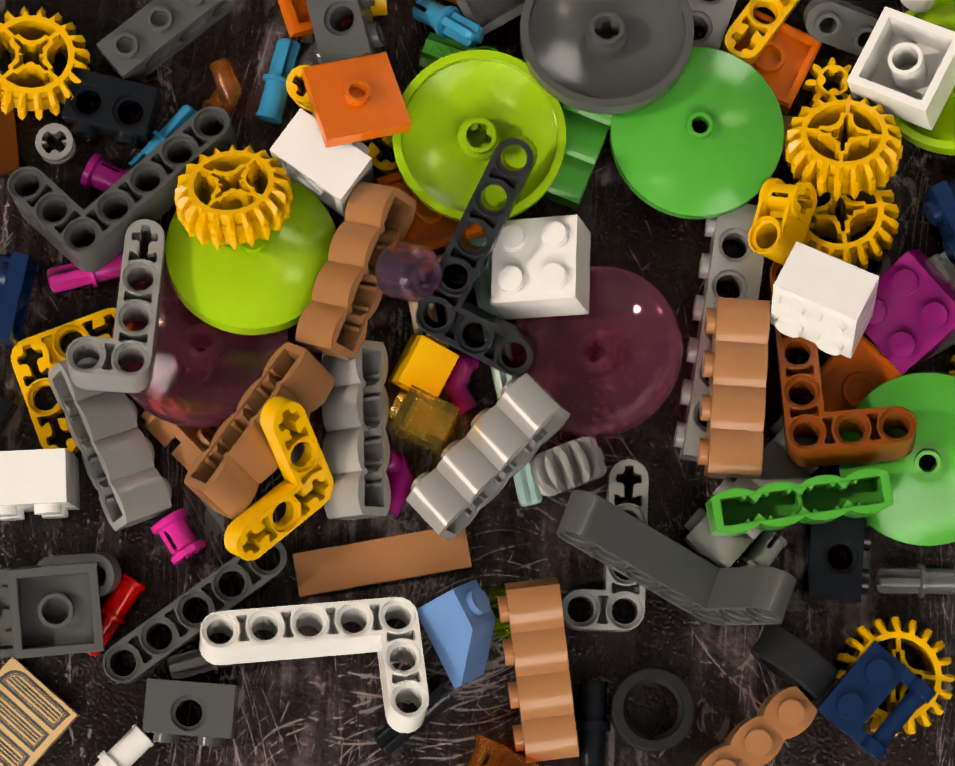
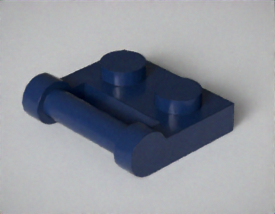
[816,641,936,762]

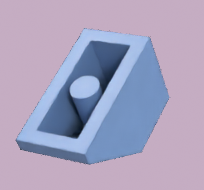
[417,579,496,689]

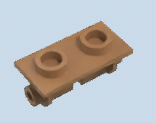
[141,393,215,470]

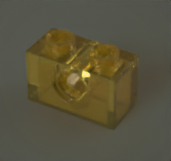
[388,385,460,458]

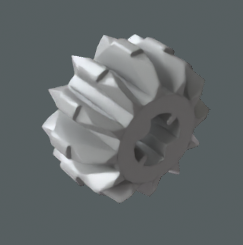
[529,436,607,497]

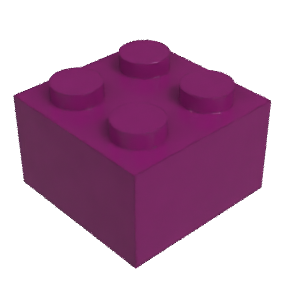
[864,249,955,375]

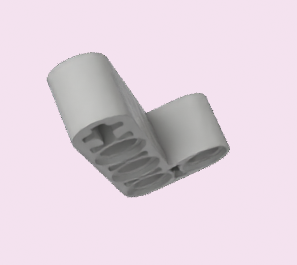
[66,219,166,393]
[562,459,649,632]

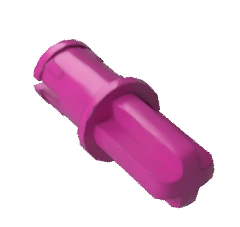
[47,251,123,293]

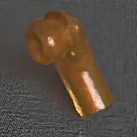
[202,58,242,116]

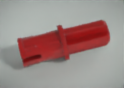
[87,572,146,657]

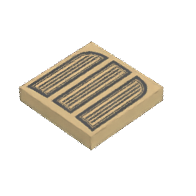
[0,657,79,766]

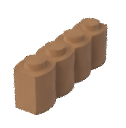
[295,181,416,361]
[697,297,771,479]
[184,342,335,520]
[497,577,579,763]
[695,686,817,766]

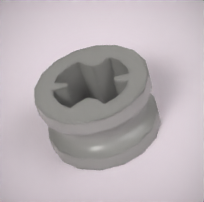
[35,123,77,165]

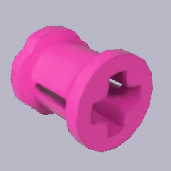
[150,508,206,566]

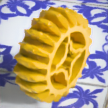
[0,6,90,121]
[785,94,903,201]
[174,144,293,251]
[798,179,899,270]
[835,616,955,736]

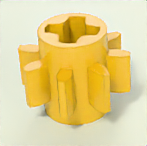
[803,57,852,107]

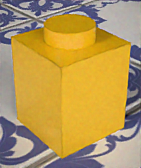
[388,334,459,402]

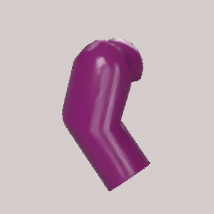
[444,351,480,417]
[386,449,415,516]

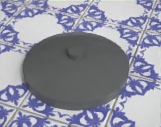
[520,0,694,114]

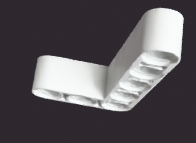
[199,597,429,733]

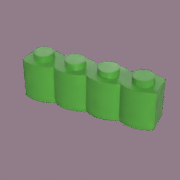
[543,101,612,210]
[705,468,894,538]

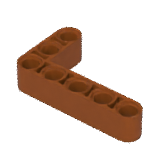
[770,262,917,467]

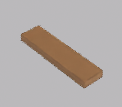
[292,529,472,598]

